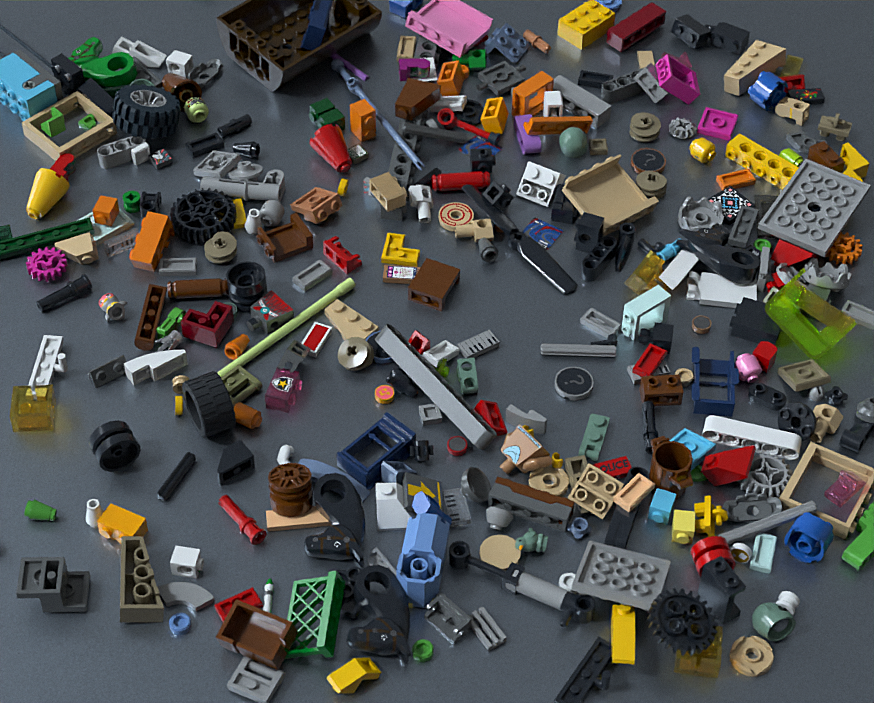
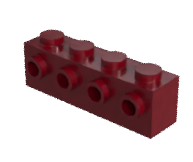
[606,2,666,52]

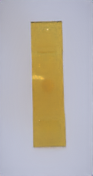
[783,278,856,336]

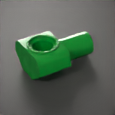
[453,49,487,71]

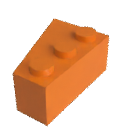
[129,211,175,272]

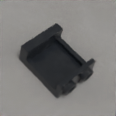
[698,556,746,625]

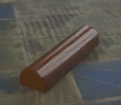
[134,284,167,351]

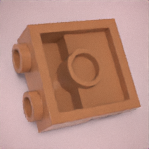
[290,187,342,224]

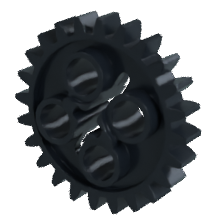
[647,588,718,656]

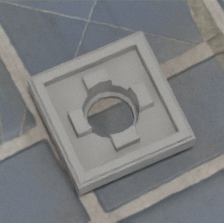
[193,151,241,178]

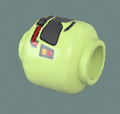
[184,97,209,123]

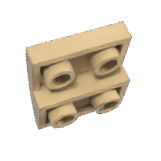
[568,463,624,519]

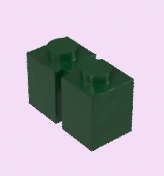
[309,98,345,131]

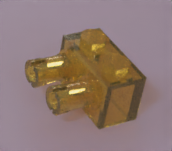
[624,250,668,295]

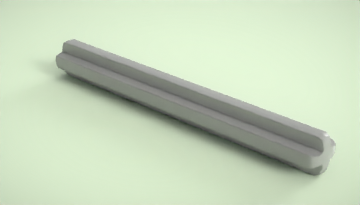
[718,501,817,544]

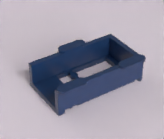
[300,0,333,51]
[692,347,739,417]
[336,412,416,490]

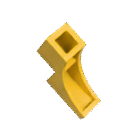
[840,142,869,182]

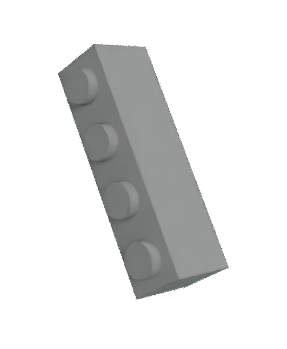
[553,75,611,128]

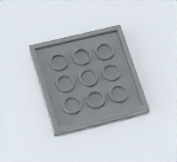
[571,540,671,611]

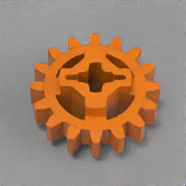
[825,232,863,264]

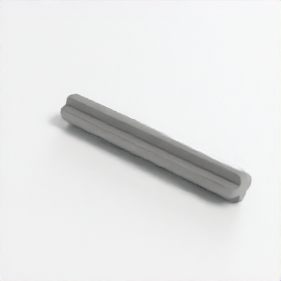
[541,343,616,357]

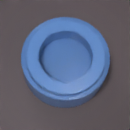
[169,613,191,635]

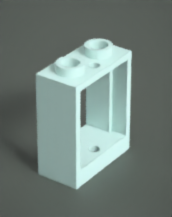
[621,285,671,341]

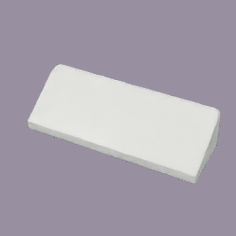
[659,250,699,290]

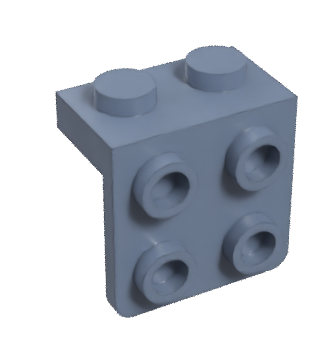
[484,22,530,64]

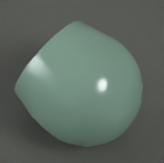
[559,127,588,158]
[752,602,796,641]

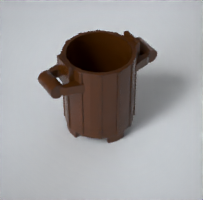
[648,436,693,500]

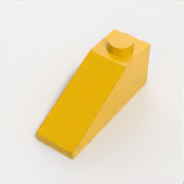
[611,604,635,664]

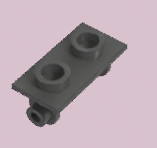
[87,355,126,388]

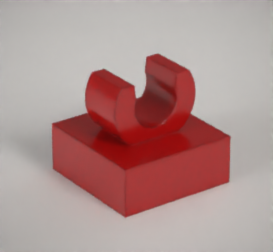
[765,272,788,295]

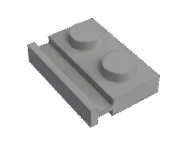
[757,247,771,292]

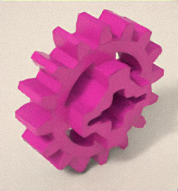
[26,247,68,282]

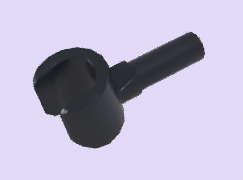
[591,334,618,346]

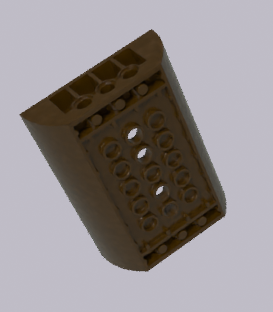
[216,0,382,92]

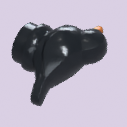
[386,368,418,397]

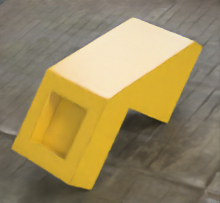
[327,657,382,694]

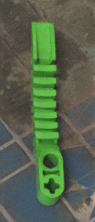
[841,502,874,571]

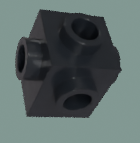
[470,148,496,173]
[482,181,514,211]

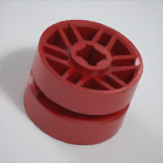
[691,536,736,578]

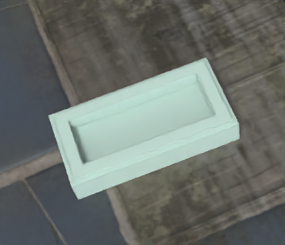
[749,533,777,574]

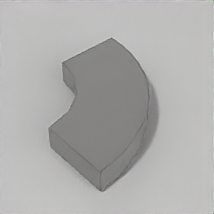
[158,582,215,612]

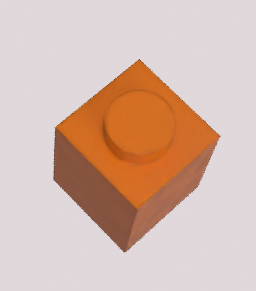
[93,195,120,226]

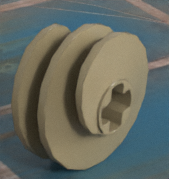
[630,112,661,142]
[636,171,667,199]
[204,232,237,264]
[337,337,374,371]

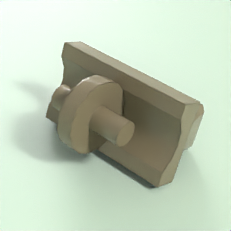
[818,113,852,141]

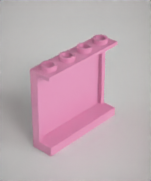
[405,0,493,58]

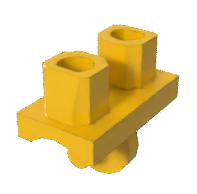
[694,495,728,537]

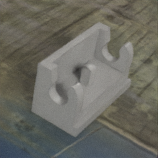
[634,62,669,103]

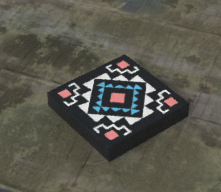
[708,186,755,225]

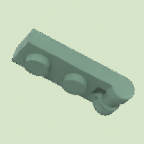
[578,413,610,462]

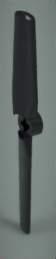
[462,184,578,294]

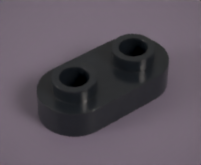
[748,383,787,411]

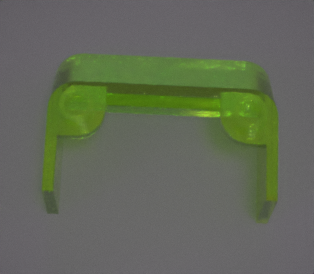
[765,268,858,359]

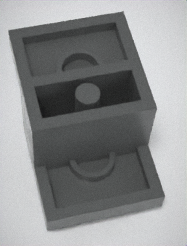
[16,557,90,612]

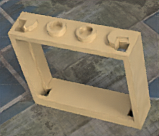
[22,91,117,161]
[779,442,874,540]

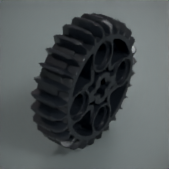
[170,188,237,245]

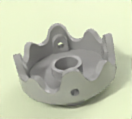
[678,196,724,231]
[803,258,852,292]

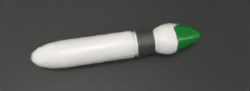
[263,578,274,613]

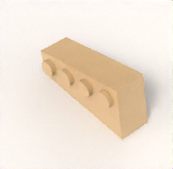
[724,40,786,96]

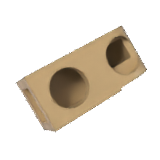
[775,97,810,126]

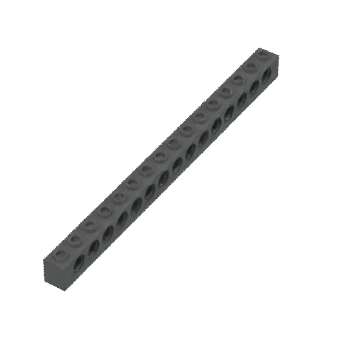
[380,34,441,221]

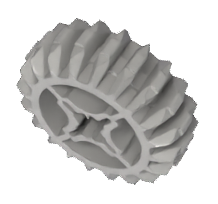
[738,452,793,498]

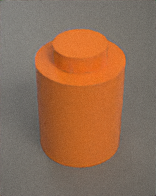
[234,402,262,429]

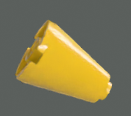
[26,168,70,219]

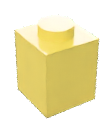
[671,510,695,544]

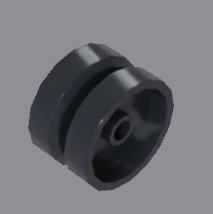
[88,420,141,472]

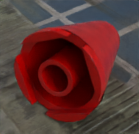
[309,124,352,173]

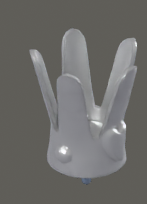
[155,330,183,352]

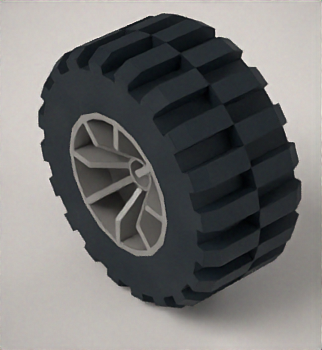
[112,84,181,139]

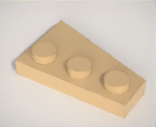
[325,299,379,341]

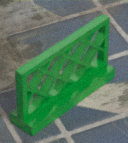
[284,571,345,659]

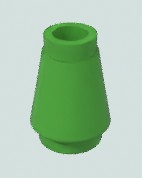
[24,499,57,521]

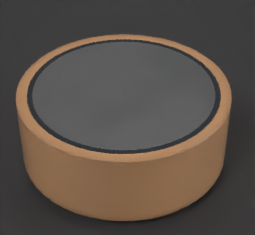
[692,316,711,334]

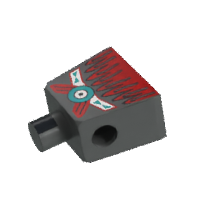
[246,290,294,334]

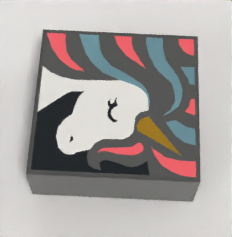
[148,148,173,169]

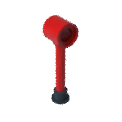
[437,108,501,146]

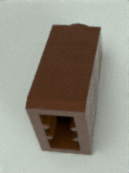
[395,78,441,120]

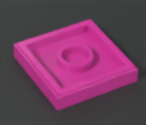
[697,107,739,141]

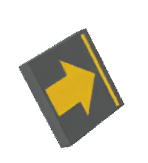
[402,472,444,512]

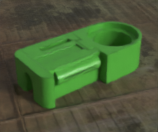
[157,307,186,339]

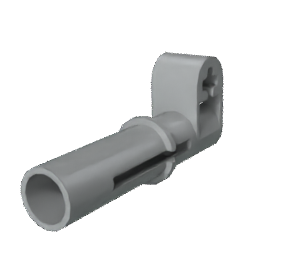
[200,170,285,202]

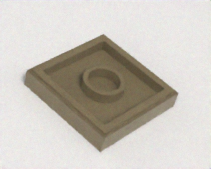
[778,359,831,392]

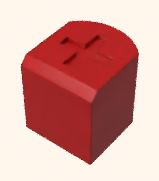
[752,341,778,373]

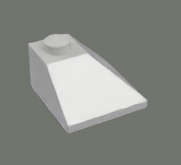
[376,482,417,531]

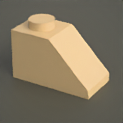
[55,232,99,265]

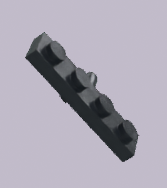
[554,636,612,703]

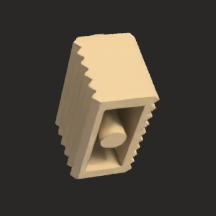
[369,172,407,212]

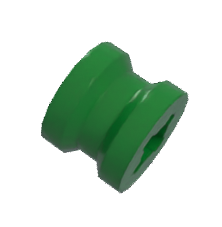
[122,191,141,213]

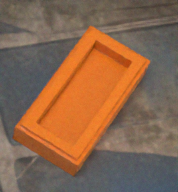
[716,168,756,190]

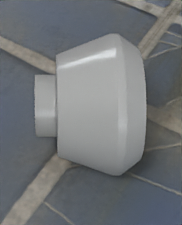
[486,506,514,531]

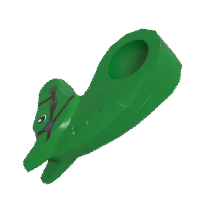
[69,37,138,88]

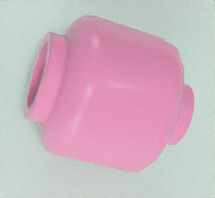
[734,353,762,383]

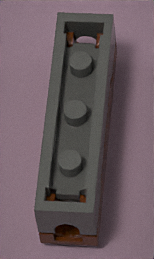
[488,476,575,532]

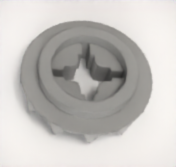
[669,117,696,139]

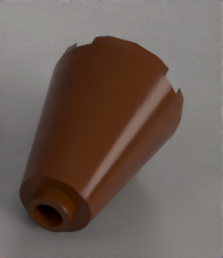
[162,73,202,112]

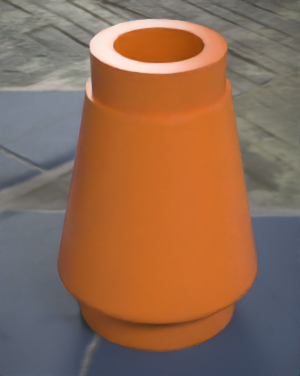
[224,334,250,360]

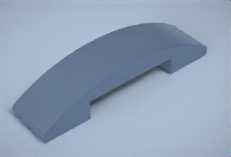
[298,459,370,504]

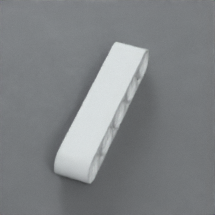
[702,415,802,460]

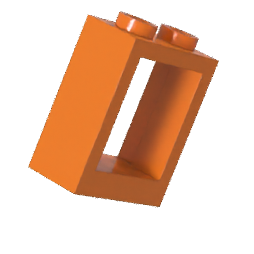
[511,71,554,117]

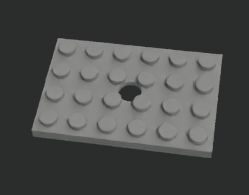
[758,159,871,257]

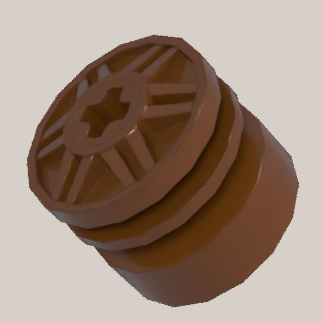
[268,463,313,517]

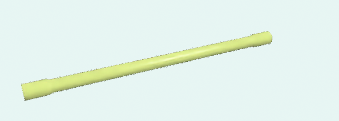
[217,278,356,377]

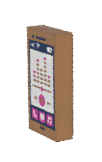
[383,265,421,284]

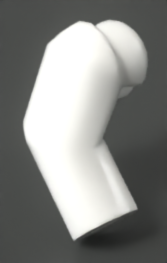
[277,445,294,465]

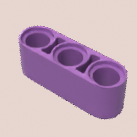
[513,114,541,155]

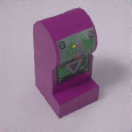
[399,58,430,81]

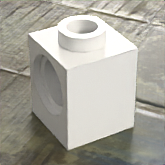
[166,50,194,78]
[170,546,204,579]

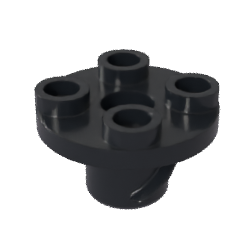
[778,402,816,441]

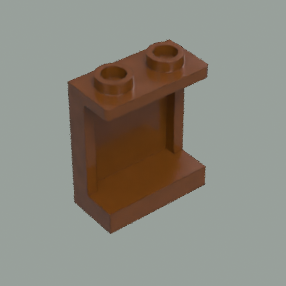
[256,213,313,263]
[408,258,460,311]

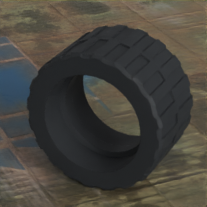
[182,371,236,438]

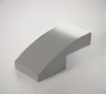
[505,404,547,434]

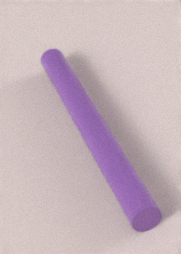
[331,54,369,81]

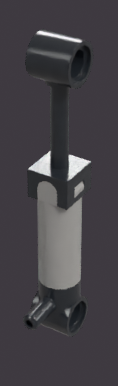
[449,541,595,628]

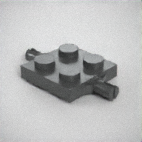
[476,61,526,96]

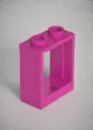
[655,54,700,105]

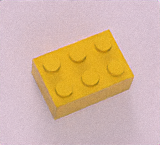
[557,0,616,50]

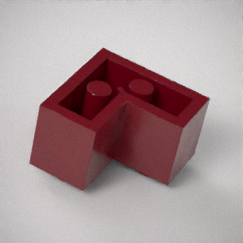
[181,301,234,348]

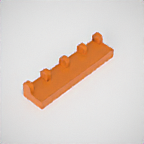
[523,116,593,135]

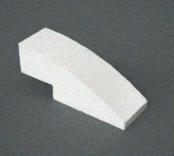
[112,36,167,68]
[124,350,188,385]

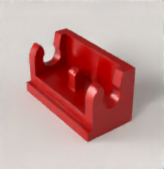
[323,236,362,274]

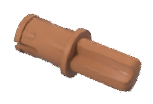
[523,30,551,53]

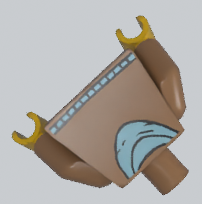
[499,424,563,475]

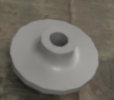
[228,161,263,182]

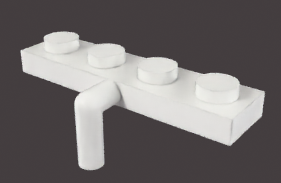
[26,335,68,400]

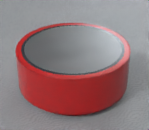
[447,436,467,456]

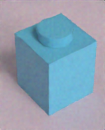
[648,488,676,525]

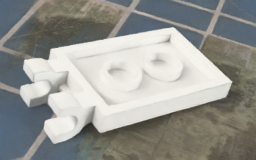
[686,271,757,308]

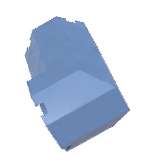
[397,513,450,608]

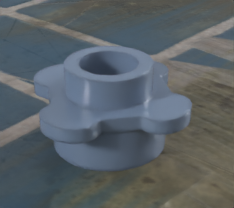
[567,517,592,539]

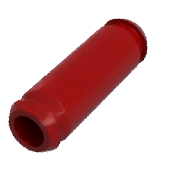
[432,171,490,192]

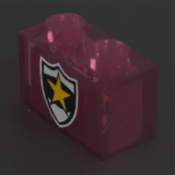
[265,367,302,413]

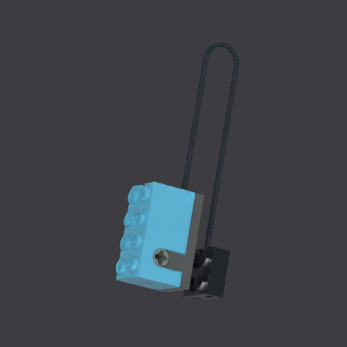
[0,24,85,121]

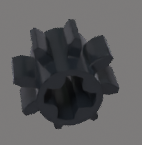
[409,440,434,461]

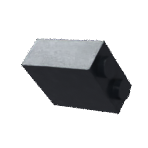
[729,297,787,346]

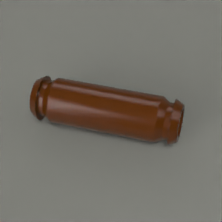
[167,278,229,299]

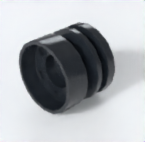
[226,261,268,311]

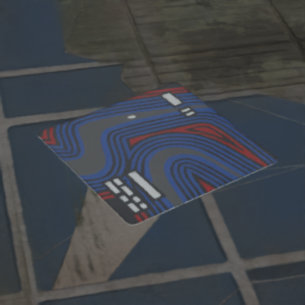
[458,135,503,157]
[522,217,563,251]

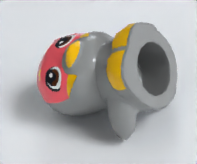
[99,293,127,322]

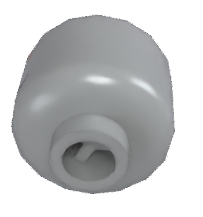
[260,200,285,227]

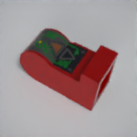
[50,153,76,183]

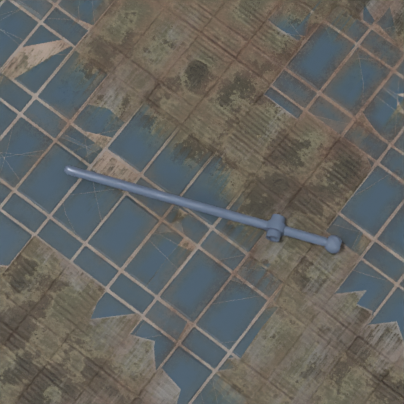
[331,59,426,171]

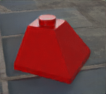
[771,239,819,267]
[701,445,756,486]

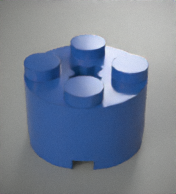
[748,71,788,111]
[784,512,833,563]

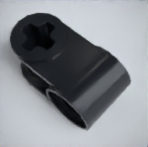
[140,191,162,220]

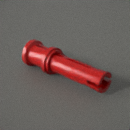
[218,495,267,545]

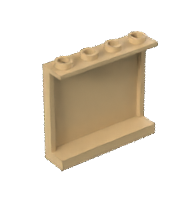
[562,154,659,237]

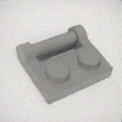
[227,656,285,703]

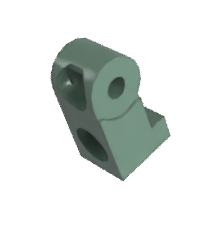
[457,358,478,394]

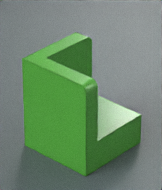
[41,106,66,138]

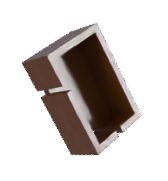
[215,599,298,670]

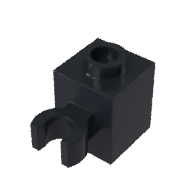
[639,323,674,354]

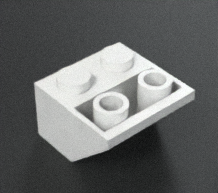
[516,161,566,207]

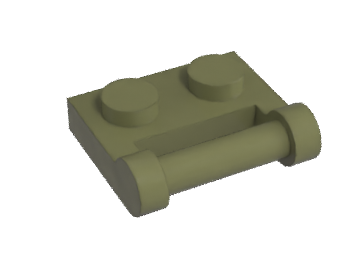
[221,365,263,407]

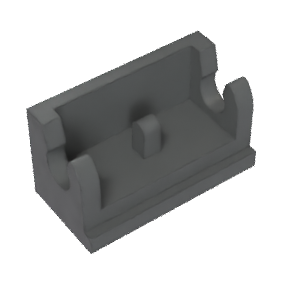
[277,340,311,373]
[424,592,471,644]

